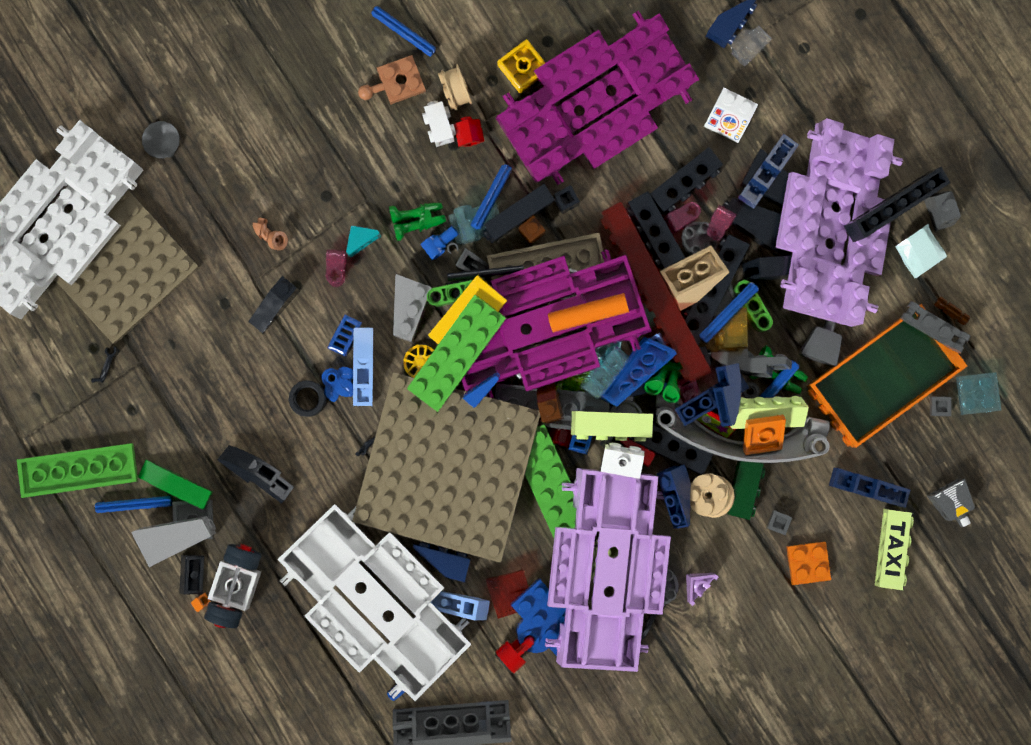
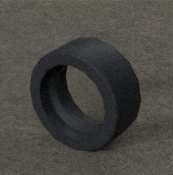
[288,380,327,417]

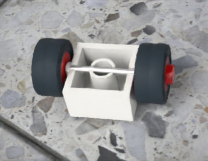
[204,544,261,628]

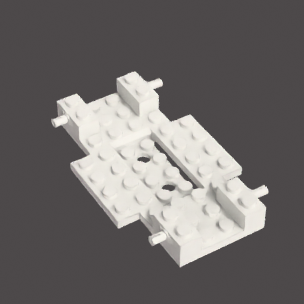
[0,120,143,319]
[277,504,471,701]

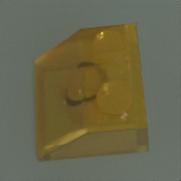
[715,308,748,350]

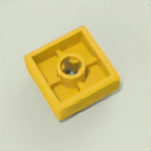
[497,39,546,93]

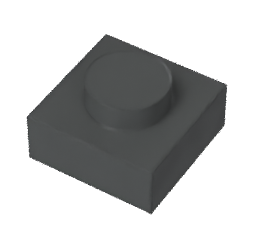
[930,397,951,416]
[766,510,792,535]

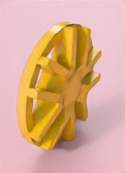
[403,344,434,378]

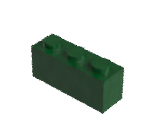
[726,461,765,520]

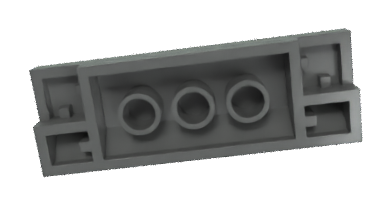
[393,700,511,745]

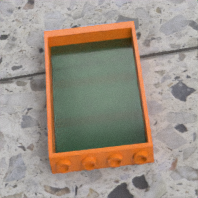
[807,304,967,448]

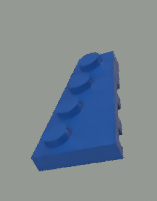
[599,337,676,407]

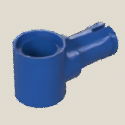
[421,226,459,260]

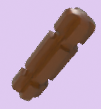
[934,297,970,325]

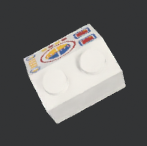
[704,88,758,143]

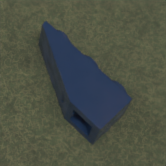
[705,0,758,48]
[656,464,691,529]
[413,541,471,582]

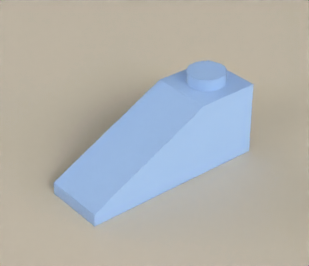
[431,591,490,620]

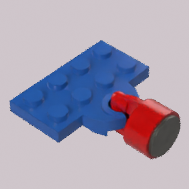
[495,578,566,673]

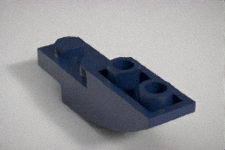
[675,373,749,426]

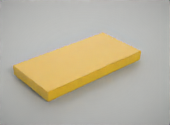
[428,275,508,344]

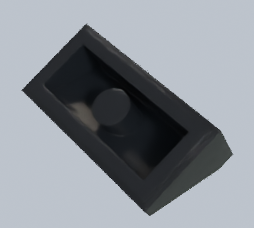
[179,555,204,595]

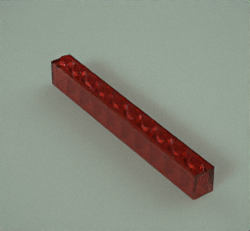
[600,202,712,383]

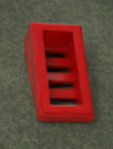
[619,439,655,467]

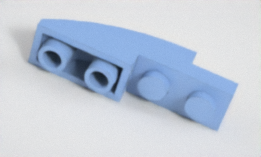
[353,328,373,406]

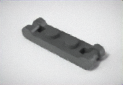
[901,301,971,354]

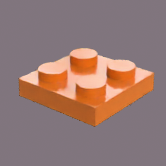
[743,415,786,455]
[786,541,831,585]

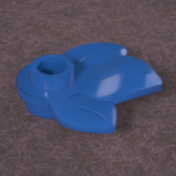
[321,367,353,402]

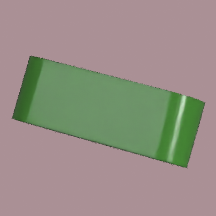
[427,280,473,306]
[733,280,773,332]

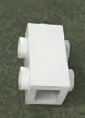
[422,101,456,147]

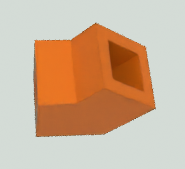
[190,593,211,612]

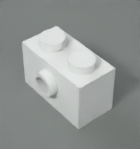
[601,443,644,479]

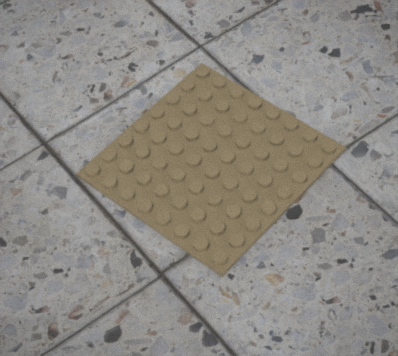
[352,373,540,563]

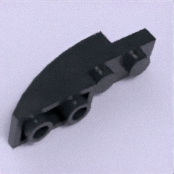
[217,445,294,504]

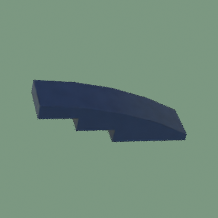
[738,134,799,209]
[829,467,911,508]

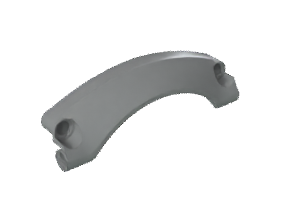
[655,391,829,463]

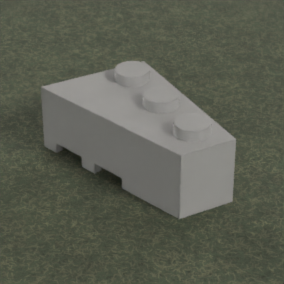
[393,274,432,343]

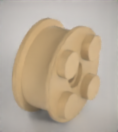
[438,64,472,110]
[690,474,734,518]

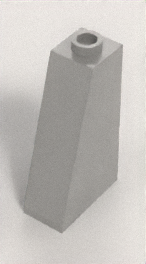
[131,516,216,567]

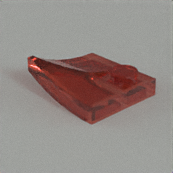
[485,569,529,619]

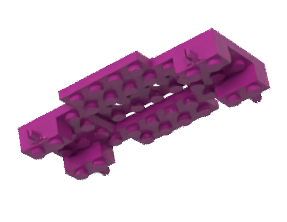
[496,10,699,186]
[462,250,652,398]

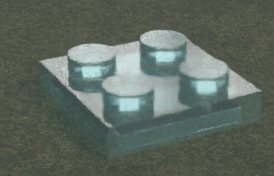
[956,372,1001,415]

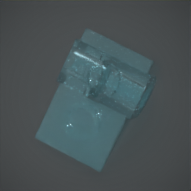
[448,202,499,245]

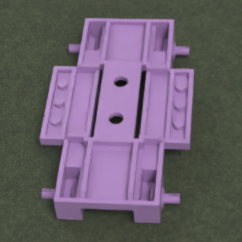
[776,118,903,327]
[545,468,671,672]

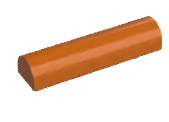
[548,293,629,333]

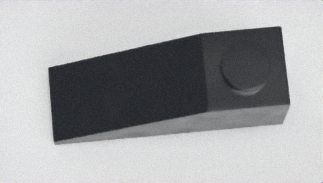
[248,276,300,334]

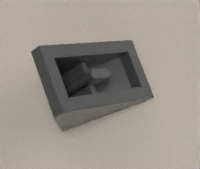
[456,248,489,280]

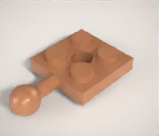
[358,55,426,105]

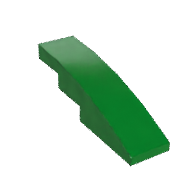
[138,460,213,509]

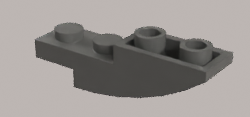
[711,348,792,378]

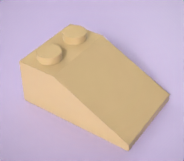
[660,246,729,311]

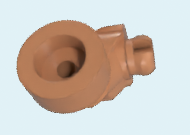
[253,217,288,250]

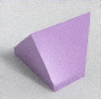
[686,573,719,606]

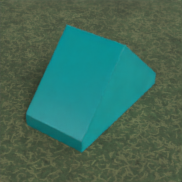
[346,226,382,258]

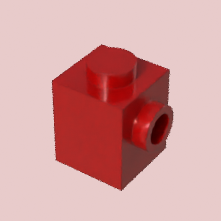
[454,116,485,147]

